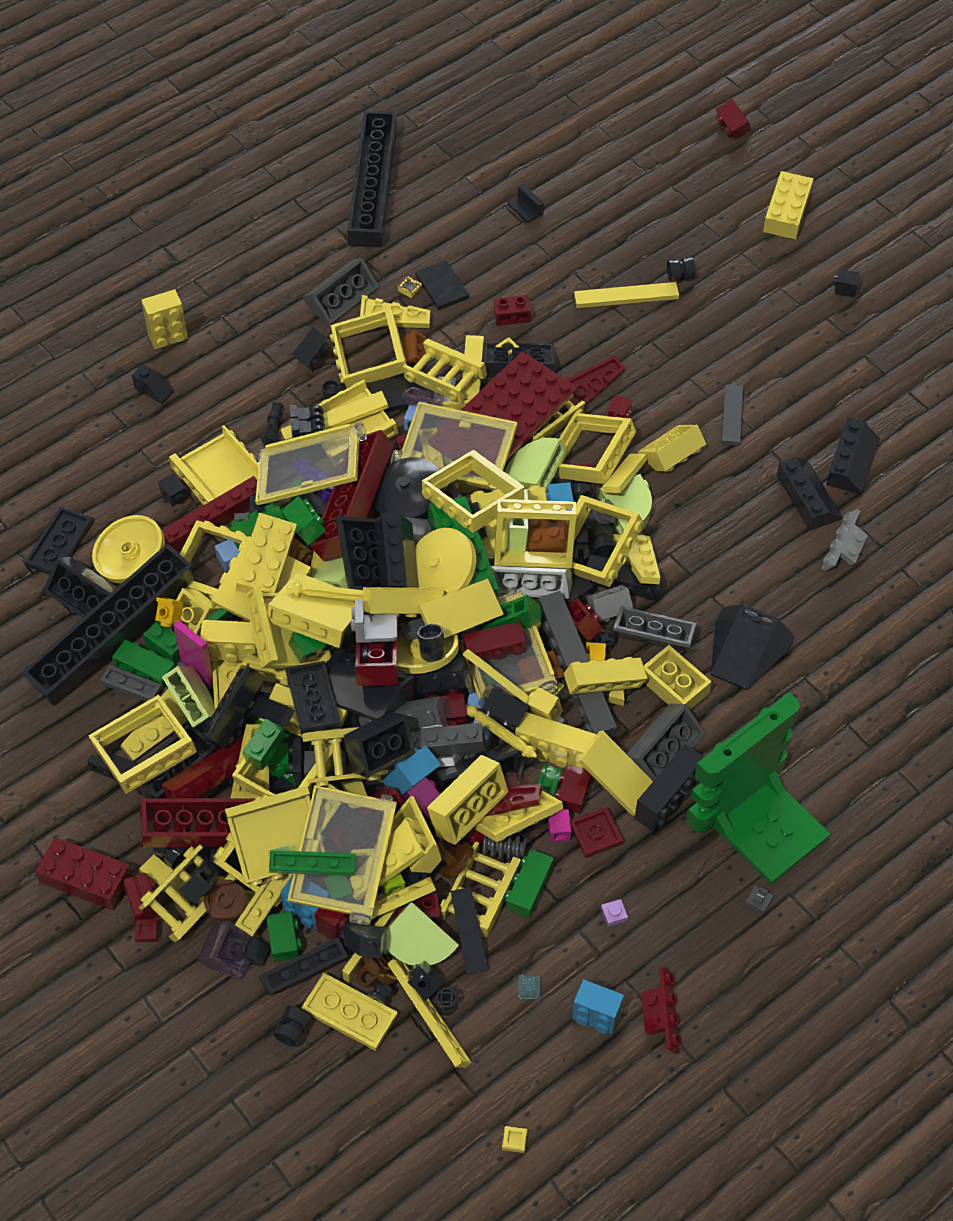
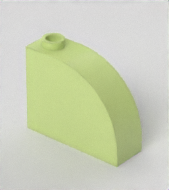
[504,438,567,492]
[599,474,652,535]
[505,490,528,551]
[310,556,348,589]
[162,666,215,728]
[384,902,459,965]

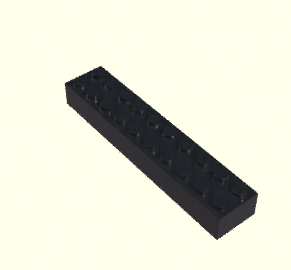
[347,110,397,247]
[22,544,197,706]

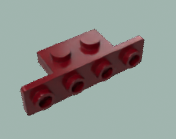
[641,967,681,1054]

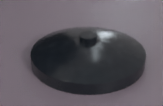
[372,457,445,519]

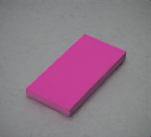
[173,620,213,689]

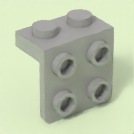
[351,599,397,643]

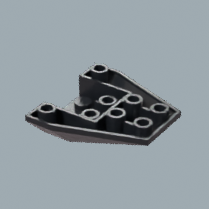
[711,604,794,690]

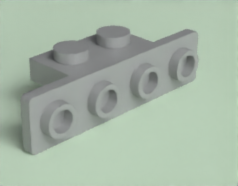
[821,509,868,571]

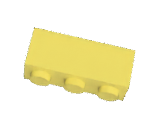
[638,425,706,472]
[391,796,442,873]

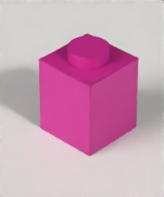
[547,809,571,842]

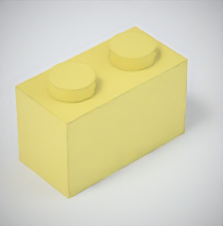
[527,687,563,722]

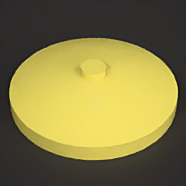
[92,515,165,583]
[415,528,476,596]
[398,620,459,674]

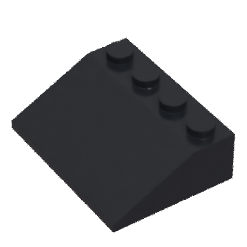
[483,343,555,384]
[336,516,380,590]
[328,653,414,720]

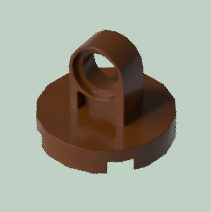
[436,838,474,879]
[204,880,246,922]
[356,956,397,988]

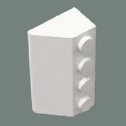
[491,566,572,599]

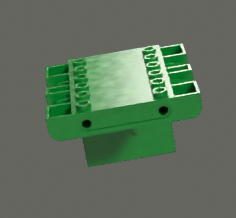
[686,692,831,885]

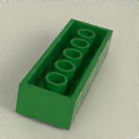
[428,496,499,598]

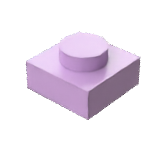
[601,899,628,927]

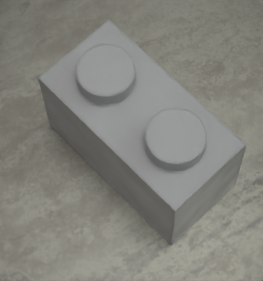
[587,585,633,622]

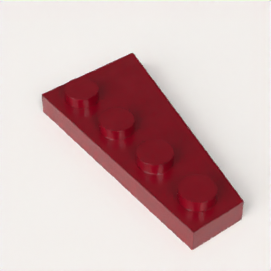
[566,355,625,407]
[485,784,542,816]

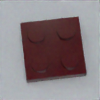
[570,807,623,858]

